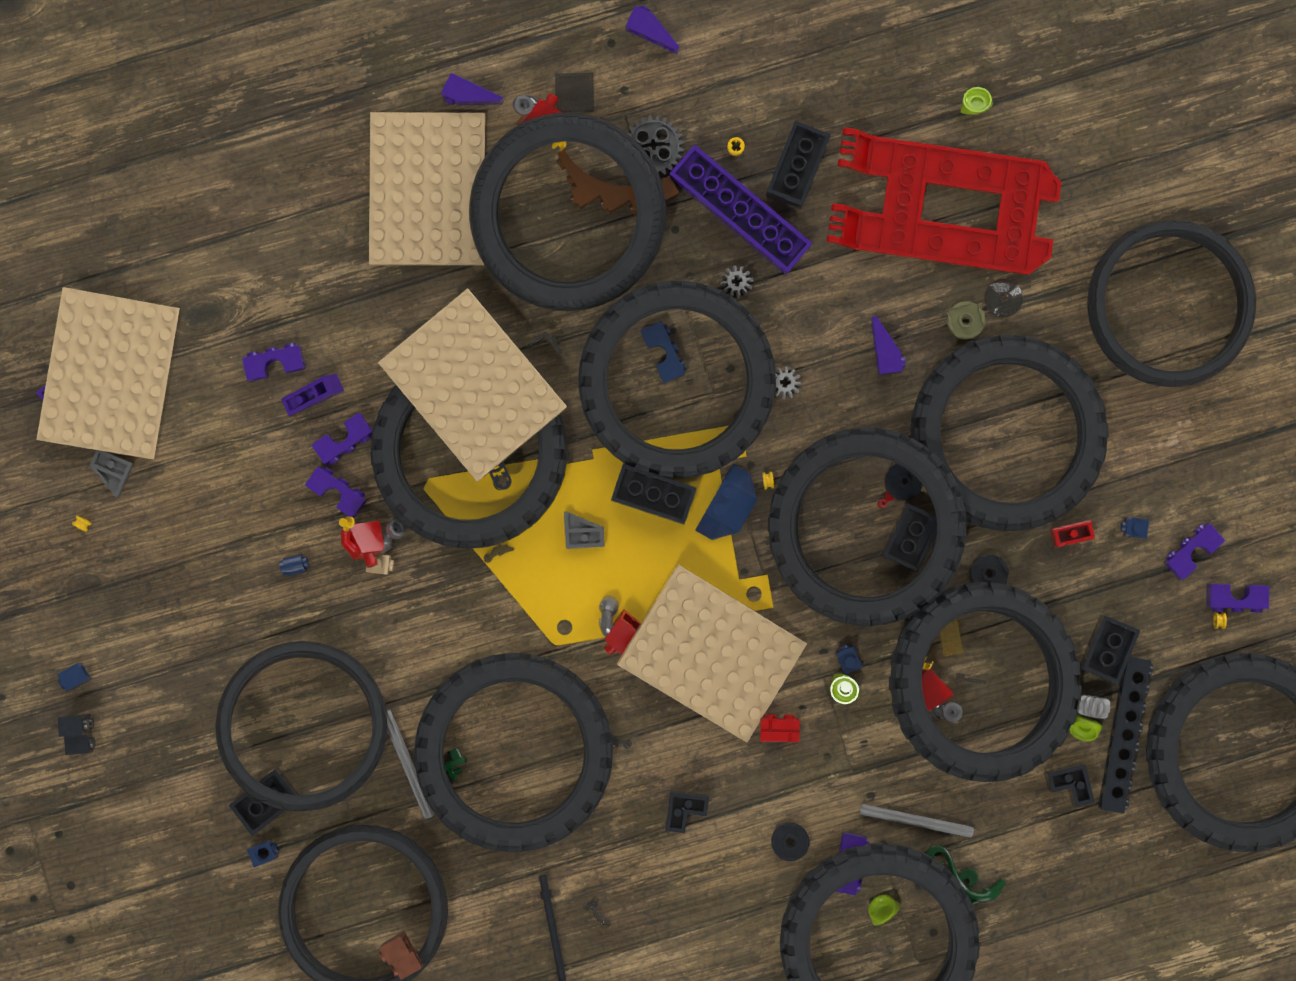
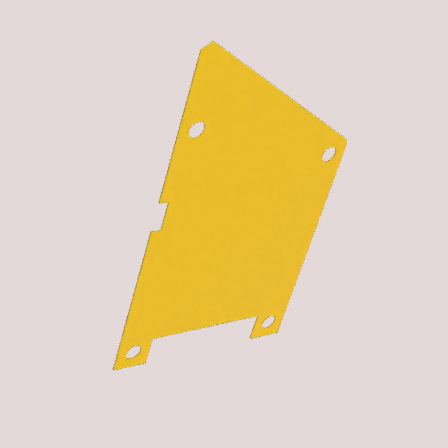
[424,426,773,645]

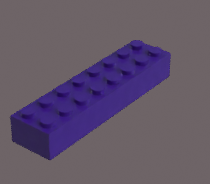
[670,144,812,275]

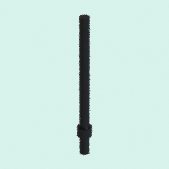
[539,874,567,981]

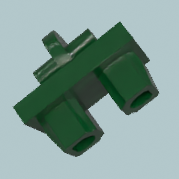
[444,747,467,782]

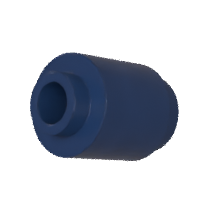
[279,553,309,577]

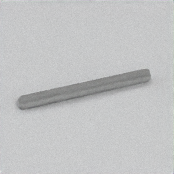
[386,710,434,819]
[860,804,974,838]

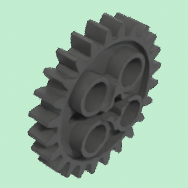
[627,115,684,176]

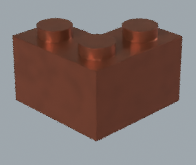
[379,931,423,980]

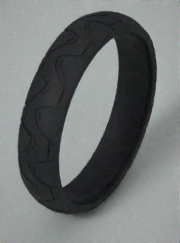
[1087,220,1256,387]
[215,641,388,812]
[278,825,448,981]

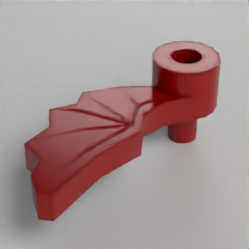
[877,491,894,508]

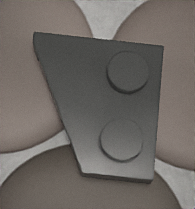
[89,450,134,497]
[564,512,605,549]

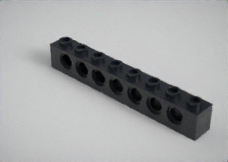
[1097,657,1153,814]

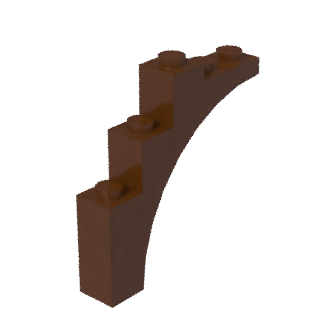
[556,150,679,216]

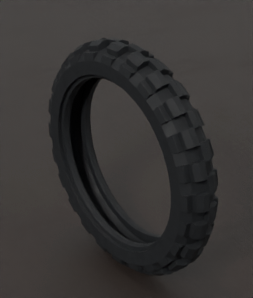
[578,281,776,479]
[910,335,1109,531]
[370,385,568,549]
[768,428,967,626]
[889,582,1082,782]
[414,653,613,853]
[1146,653,1296,852]
[780,843,980,981]

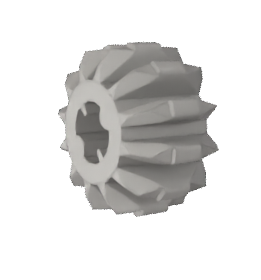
[720,265,753,298]
[775,366,801,399]
[1077,695,1110,719]

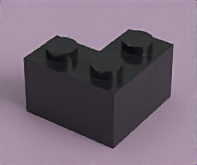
[58,713,95,755]
[1044,763,1095,807]
[665,790,709,833]

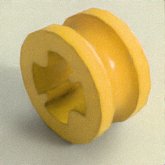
[727,137,745,156]
[762,472,774,490]
[72,515,92,532]
[1213,612,1227,629]

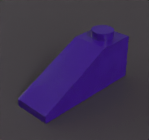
[626,5,679,54]
[441,73,504,105]
[871,316,906,376]
[281,373,344,416]

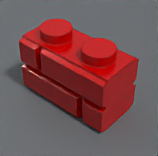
[1049,520,1095,548]
[760,714,800,742]

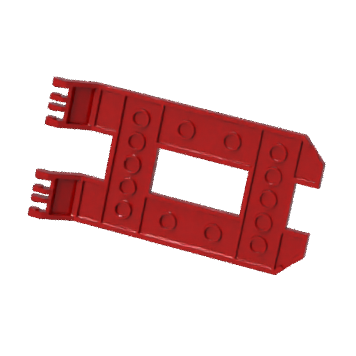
[826,127,1061,275]

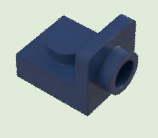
[1120,517,1149,539]
[835,644,862,675]

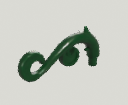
[926,845,1006,905]

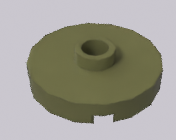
[947,301,986,340]

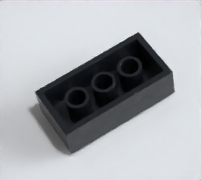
[766,120,831,209]
[611,464,696,525]

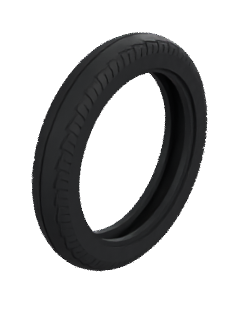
[469,113,666,311]

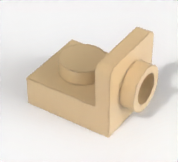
[366,554,394,575]

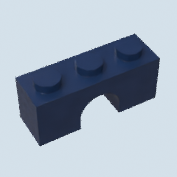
[640,321,687,384]

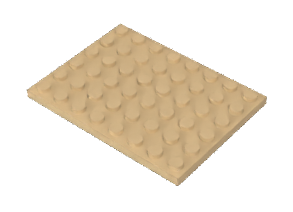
[369,112,485,266]
[36,287,180,459]
[378,288,567,482]
[617,564,807,742]

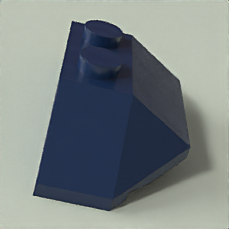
[695,464,757,540]

